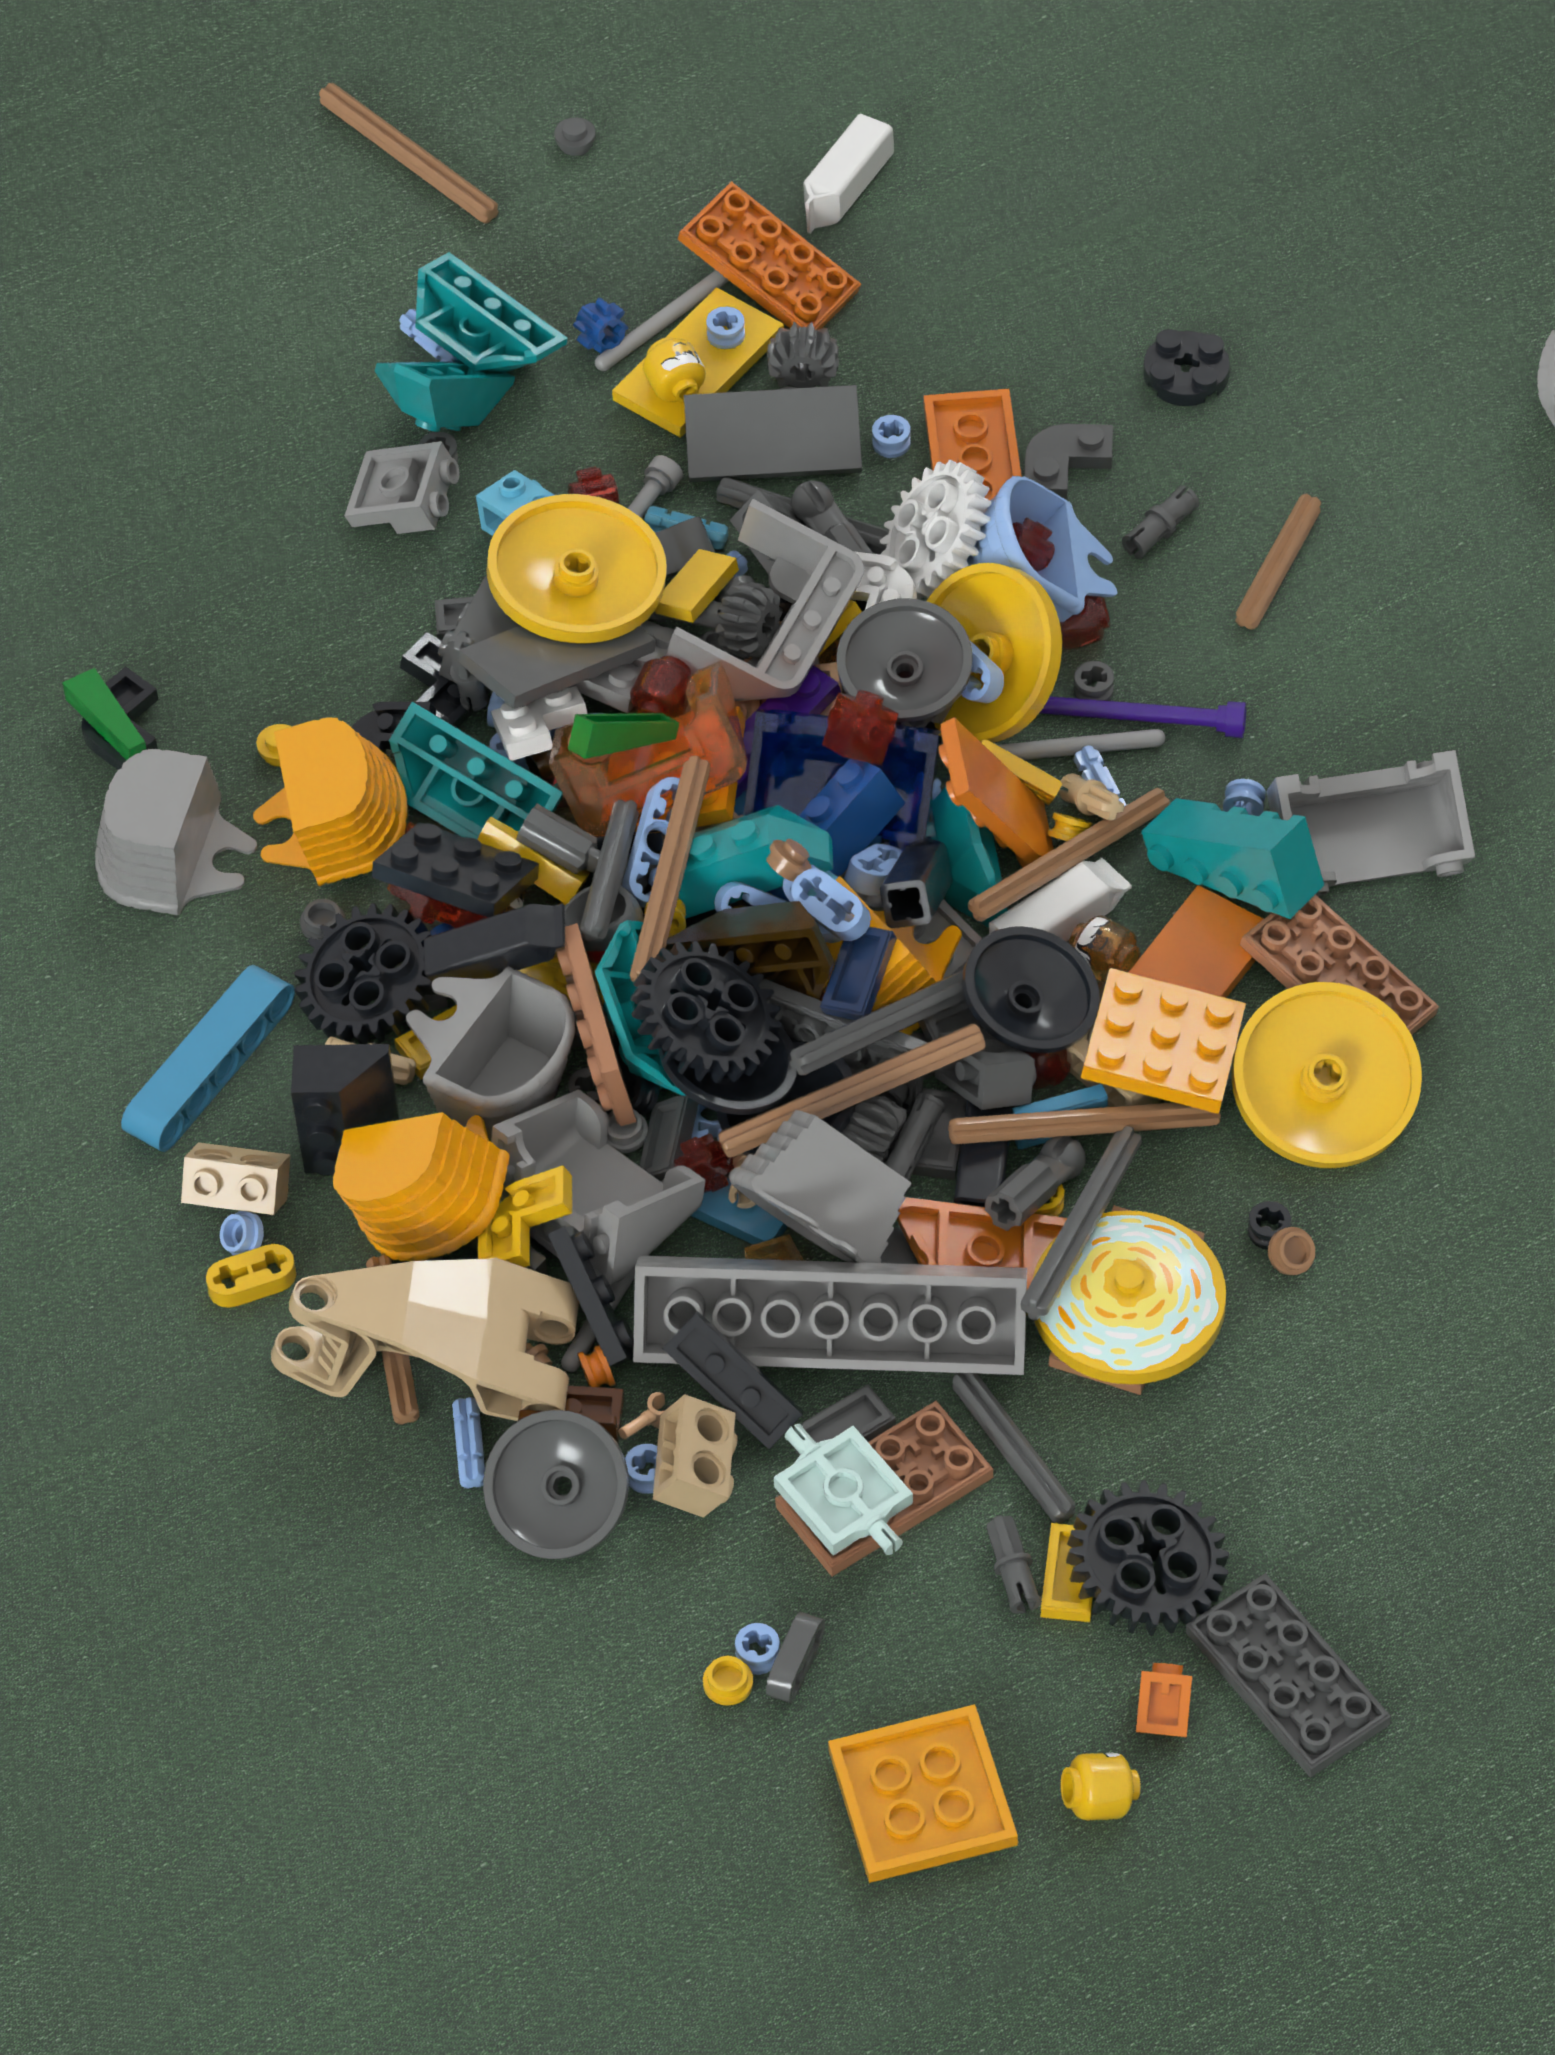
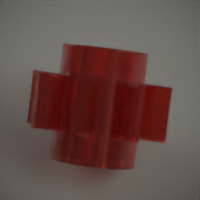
[567,466,619,504]
[1012,517,1055,571]
[674,1133,734,1193]

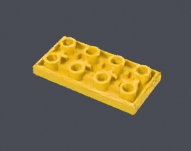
[612,287,784,438]

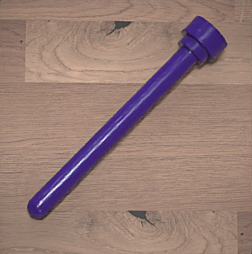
[1039,696,1247,738]

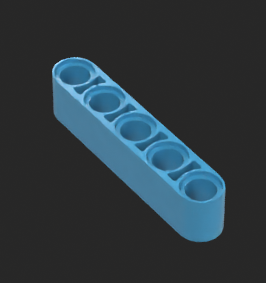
[121,965,295,1152]

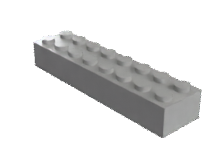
[633,1256,1027,1375]

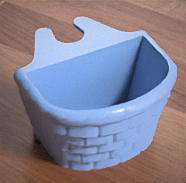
[959,476,1117,622]

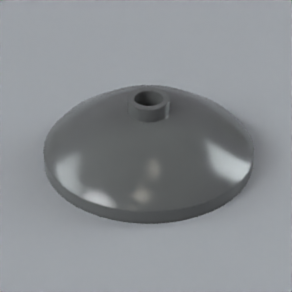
[837,598,972,722]
[483,1410,629,1559]

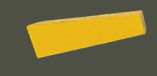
[477,817,590,904]

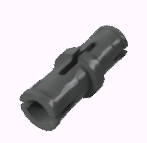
[1122,485,1199,559]

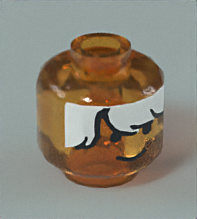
[1069,915,1140,983]

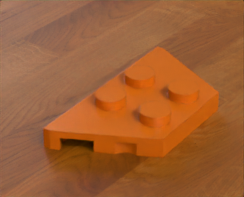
[896,1197,1067,1289]

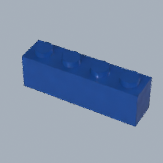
[742,755,906,907]

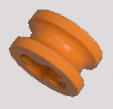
[577,1345,616,1387]

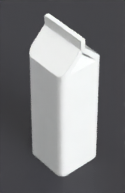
[803,114,894,234]
[989,858,1132,941]

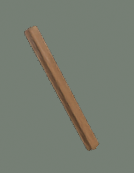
[319,83,499,224]
[630,755,711,982]
[968,788,1170,922]
[718,1024,986,1158]
[948,1103,1221,1144]

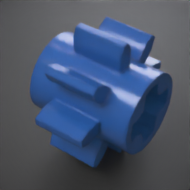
[573,298,628,354]

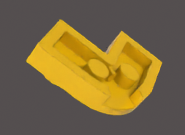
[478,1165,572,1267]

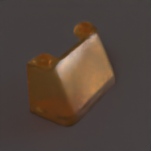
[549,661,747,837]

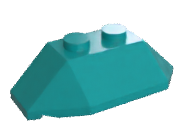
[415,252,568,373]
[374,362,515,432]
[389,702,565,839]
[924,786,1007,928]
[678,805,833,919]
[595,920,687,1096]

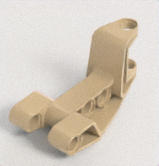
[271,1258,579,1421]

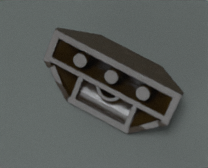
[665,901,835,1000]

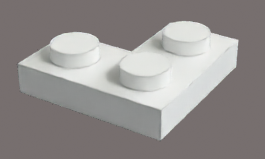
[491,686,588,761]

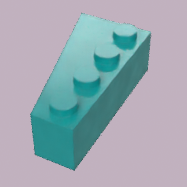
[1141,798,1325,919]

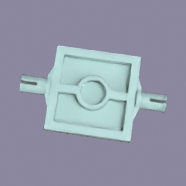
[774,1424,913,1556]

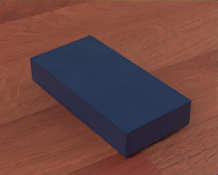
[820,927,897,1020]

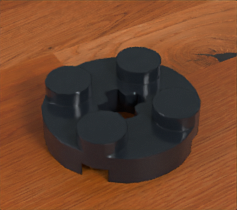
[1143,329,1230,406]

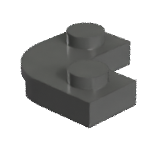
[1024,424,1113,500]

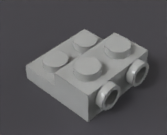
[344,441,459,534]

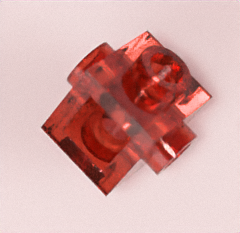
[822,690,899,766]

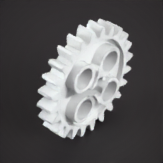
[880,460,991,600]

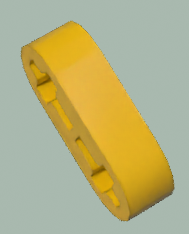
[206,1244,296,1308]

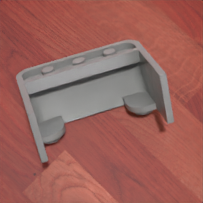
[662,499,864,702]

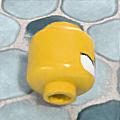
[643,337,706,402]
[1061,1752,1140,1820]

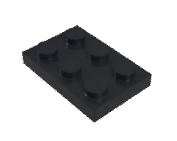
[372,822,539,918]

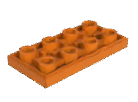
[677,181,861,330]
[939,717,1054,868]
[1128,885,1263,998]

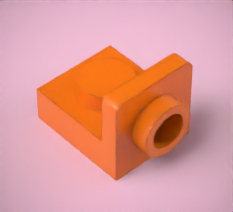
[1136,1663,1192,1738]

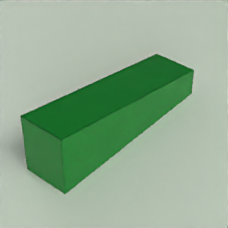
[62,667,147,760]
[568,713,680,759]

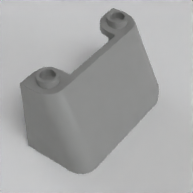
[1266,750,1475,896]
[491,1089,705,1286]

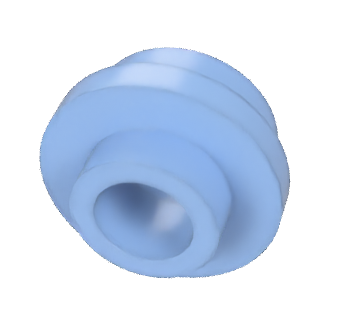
[220,1211,264,1256]

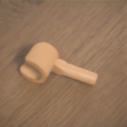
[618,1392,665,1439]

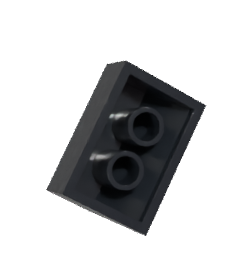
[291,1044,400,1175]

